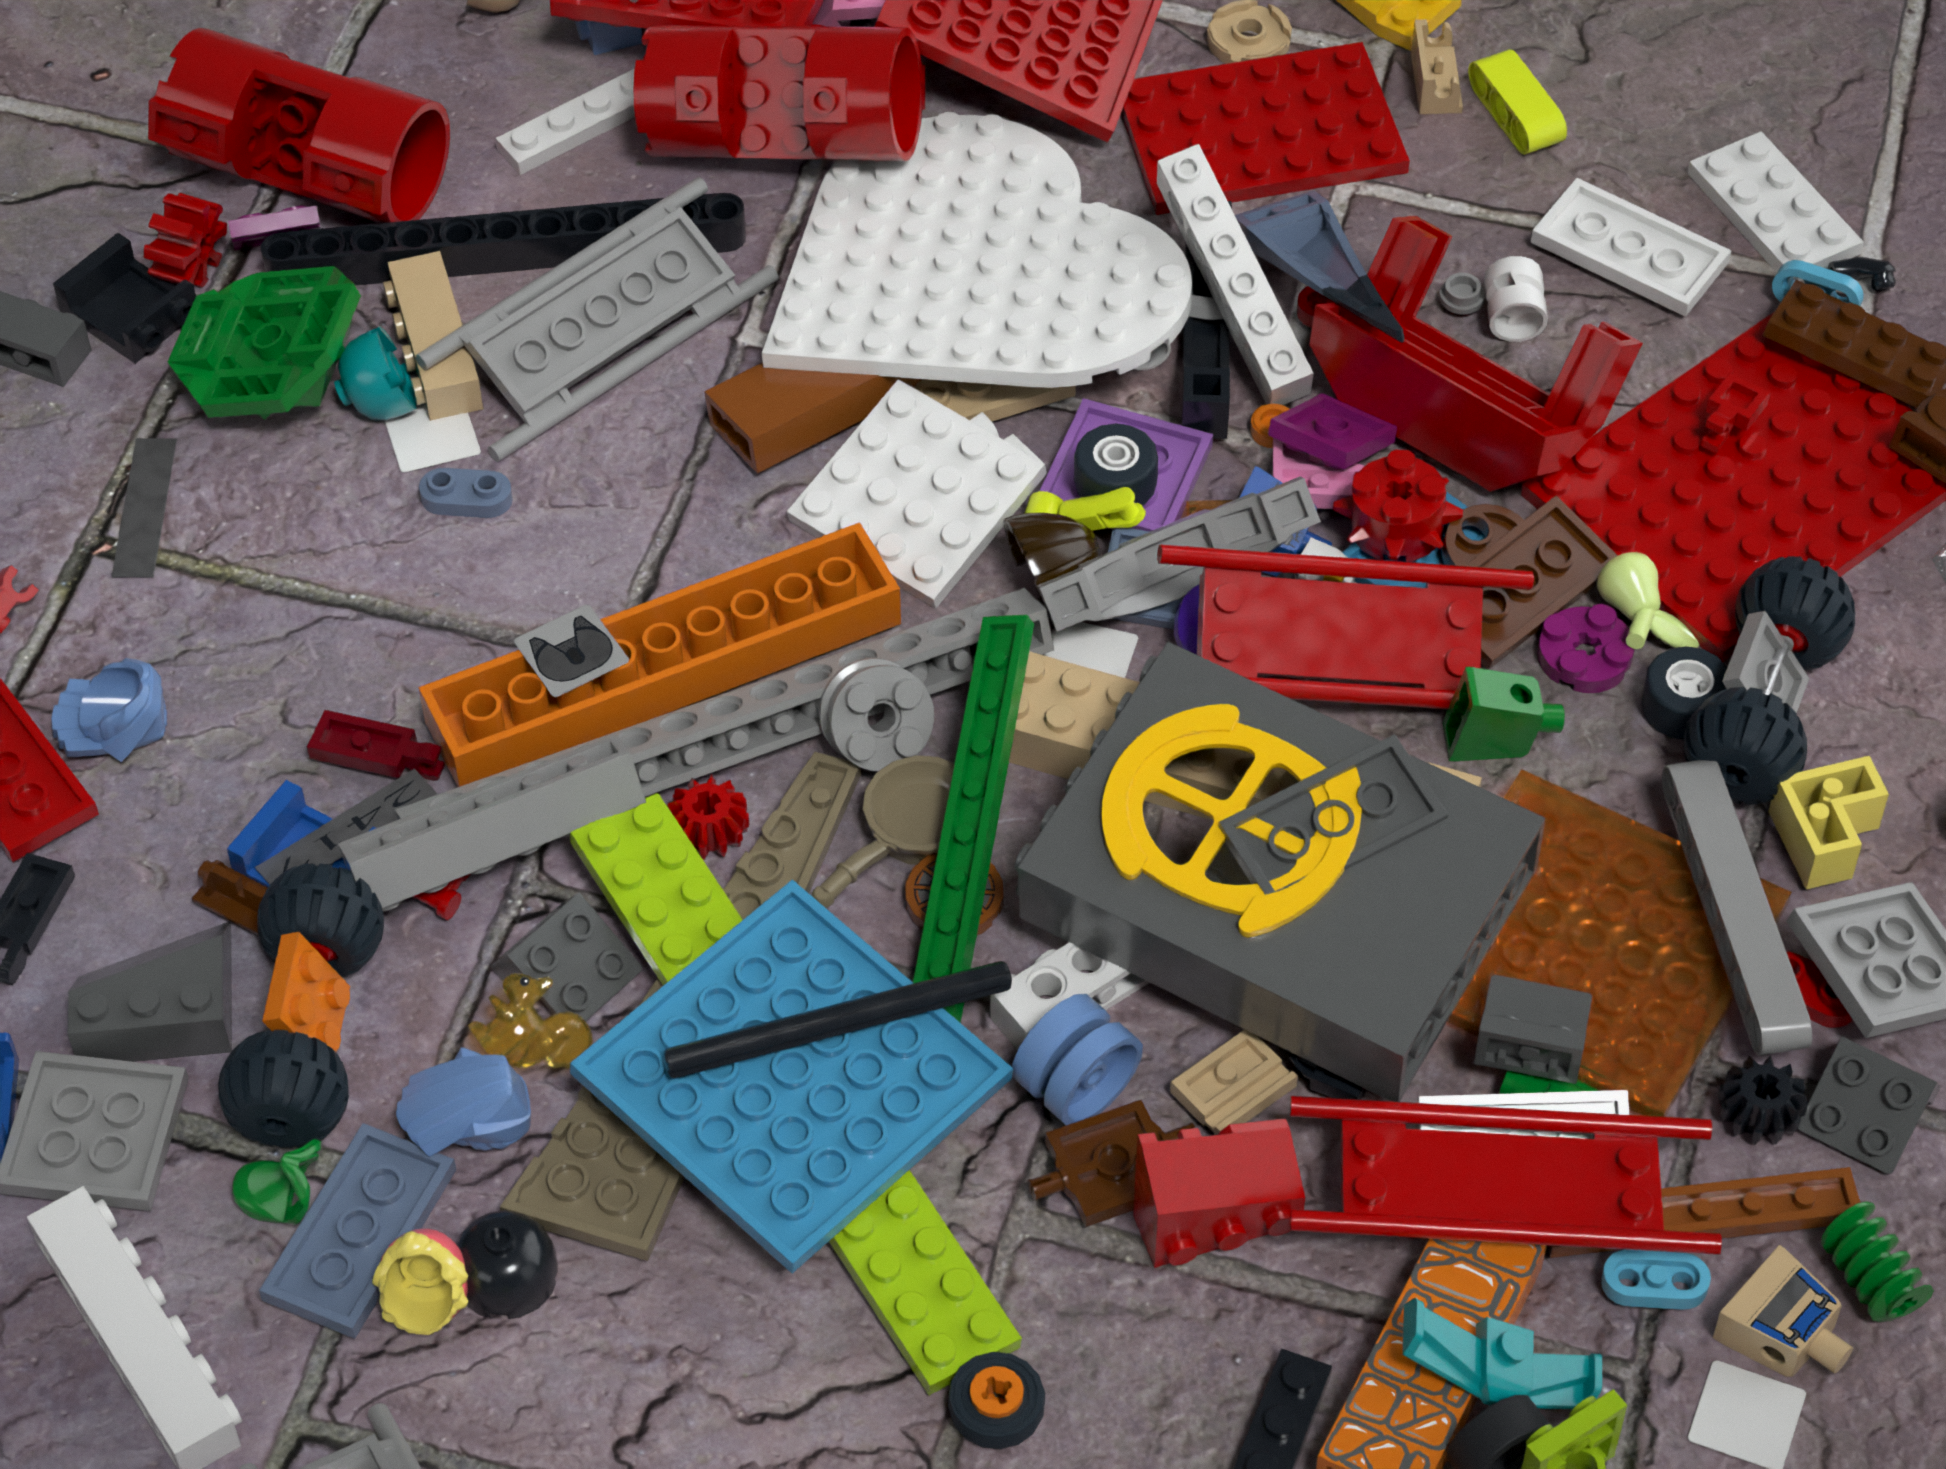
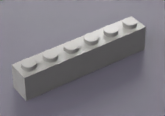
[338,734,646,911]

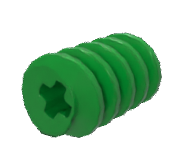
[1821,1201,1934,1322]

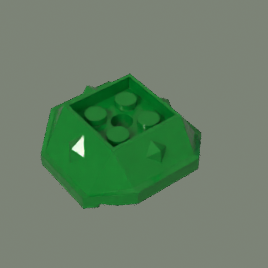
[167,266,361,420]

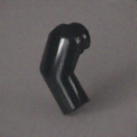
[1828,256,1896,291]

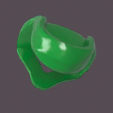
[232,1139,322,1225]

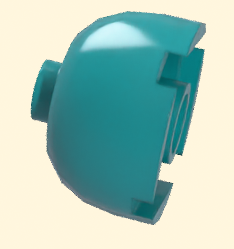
[334,326,417,420]

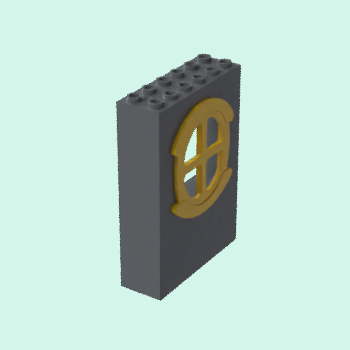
[1014,642,1546,1102]

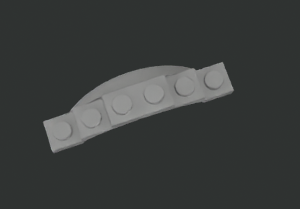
[1037,476,1321,632]

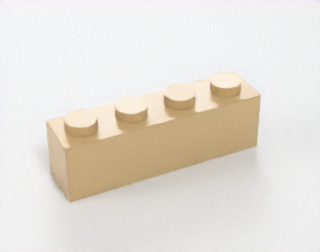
[383,251,483,421]

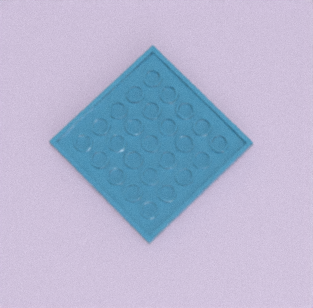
[570,880,1013,1274]

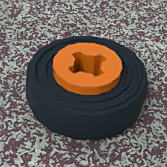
[948,1352,1045,1449]

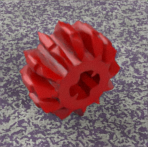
[667,774,750,860]

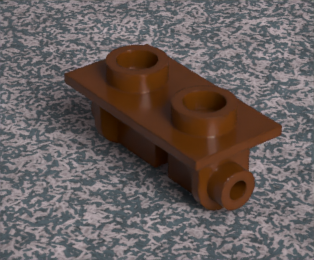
[192,860,268,936]

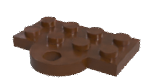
[1441,496,1618,670]

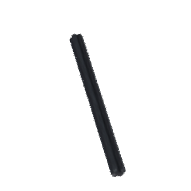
[663,961,1012,1078]

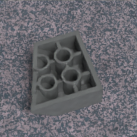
[67,921,232,1062]

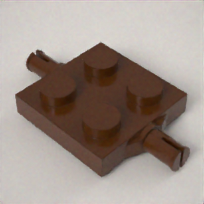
[1027,1100,1195,1227]

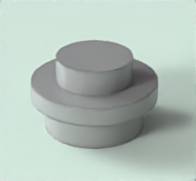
[1439,273,1485,314]

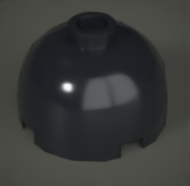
[456,1210,558,1319]

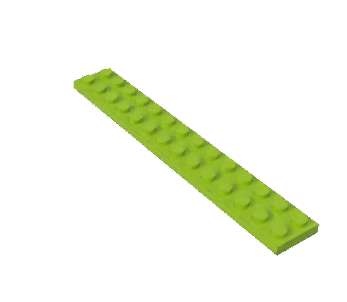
[570,793,1022,1395]

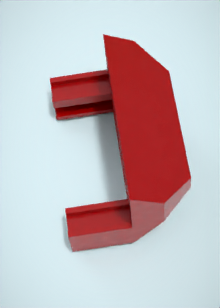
[1309,216,1643,491]

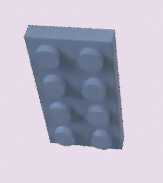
[259,1123,457,1339]

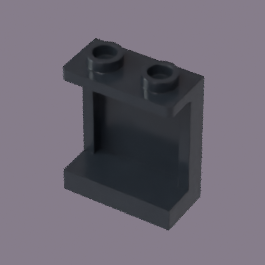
[53,233,196,364]

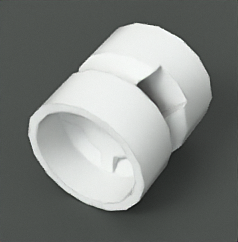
[1484,256,1548,342]

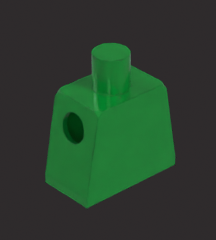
[1442,667,1565,762]

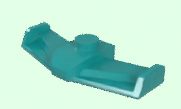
[1402,1298,1602,1409]

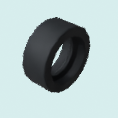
[1446,1395,1549,1469]

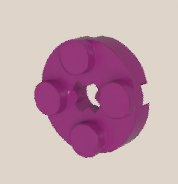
[1537,604,1635,693]

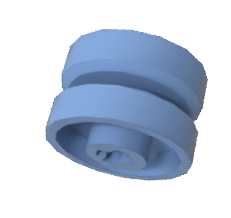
[1012,994,1143,1125]

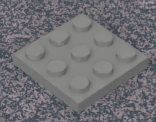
[1786,882,1946,1038]
[0,1051,189,1211]

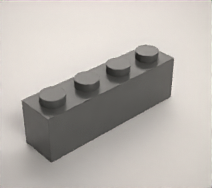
[0,290,92,387]

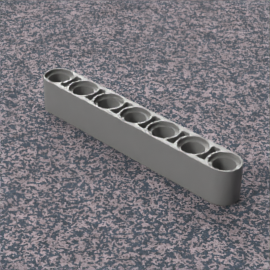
[1662,760,1812,1056]

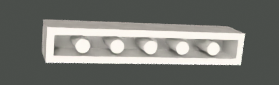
[27,1186,242,1469]

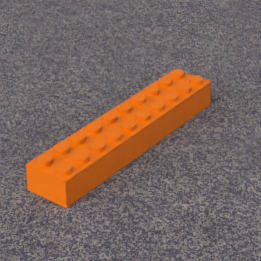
[418,522,901,787]

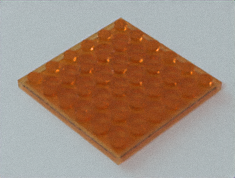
[1447,770,1792,1117]

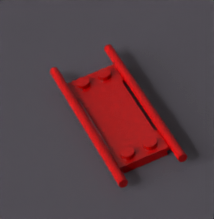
[1157,544,1534,709]
[1289,1096,1722,1255]

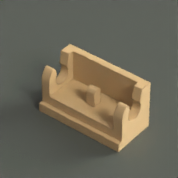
[1411,19,1463,114]

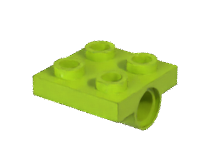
[1520,1389,1628,1469]

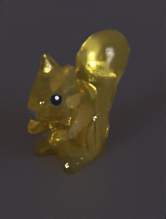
[468,973,593,1069]

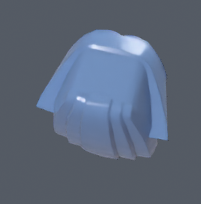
[51,658,167,762]
[396,1047,531,1157]

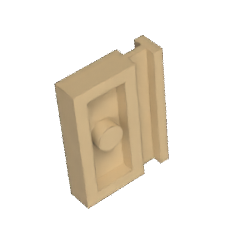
[1170,1029,1298,1135]

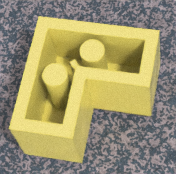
[1769,756,1889,890]

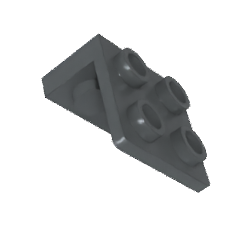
[490,892,642,1032]
[1474,975,1592,1084]
[1798,1036,1941,1174]

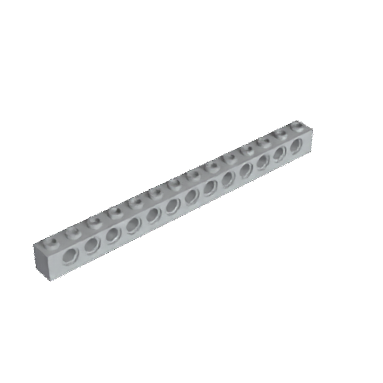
[395,588,1054,820]

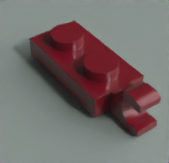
[307,710,445,781]

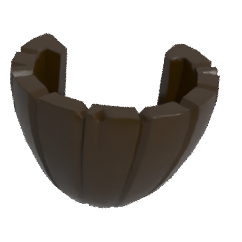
[1003,513,1101,618]

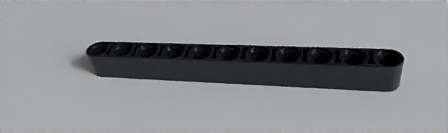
[260,193,746,286]

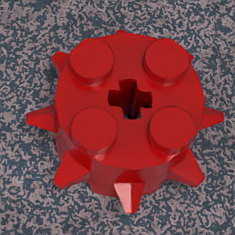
[1333,449,1463,562]

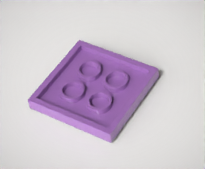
[1040,398,1213,531]

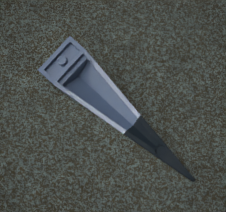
[1235,190,1405,343]

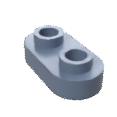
[419,468,513,518]

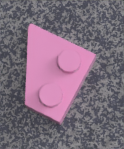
[1272,438,1364,509]

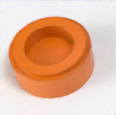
[1250,403,1289,448]

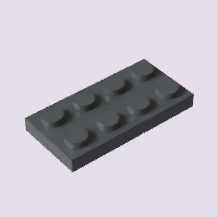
[1218,734,1448,895]

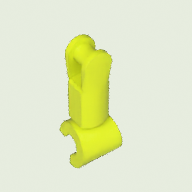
[1025,487,1146,531]

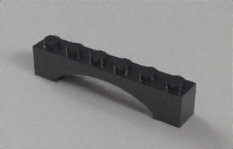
[1182,201,1232,439]

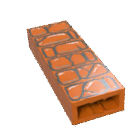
[1316,1239,1547,1469]

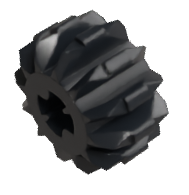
[1717,1055,1808,1146]

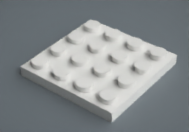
[787,379,1047,609]

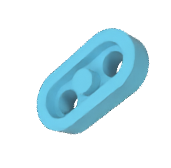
[1772,260,1864,306]
[1601,1250,1711,1310]

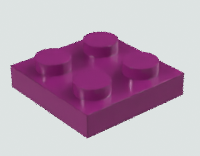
[1268,393,1397,470]

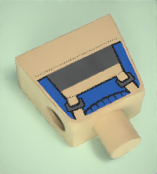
[1713,1245,1853,1377]

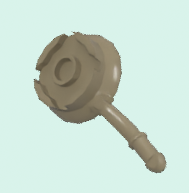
[811,755,955,908]

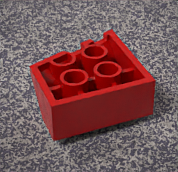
[1133,1118,1305,1268]

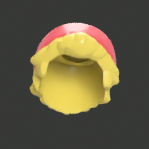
[372,1229,468,1335]

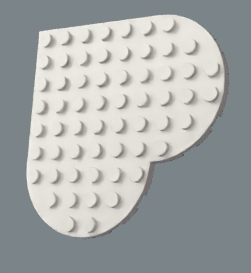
[762,112,1192,388]

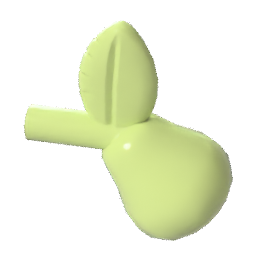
[1597,552,1699,649]

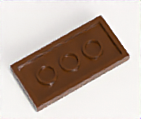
[1762,280,1946,408]

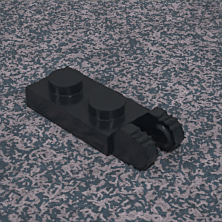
[0,853,75,985]

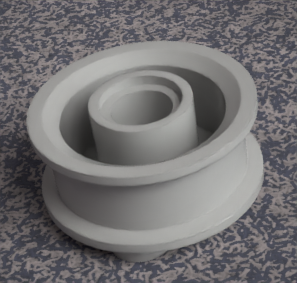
[819,658,934,771]

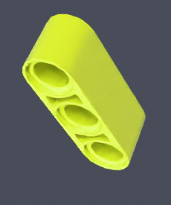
[1468,49,1567,155]

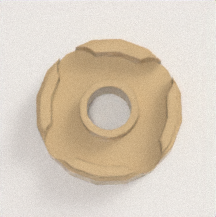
[1207,0,1292,64]

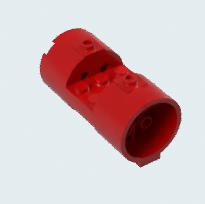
[633,25,925,161]
[148,28,450,223]

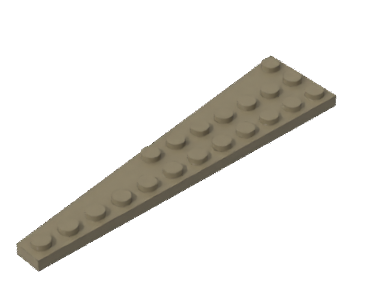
[500,752,861,1261]

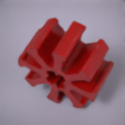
[144,193,227,287]

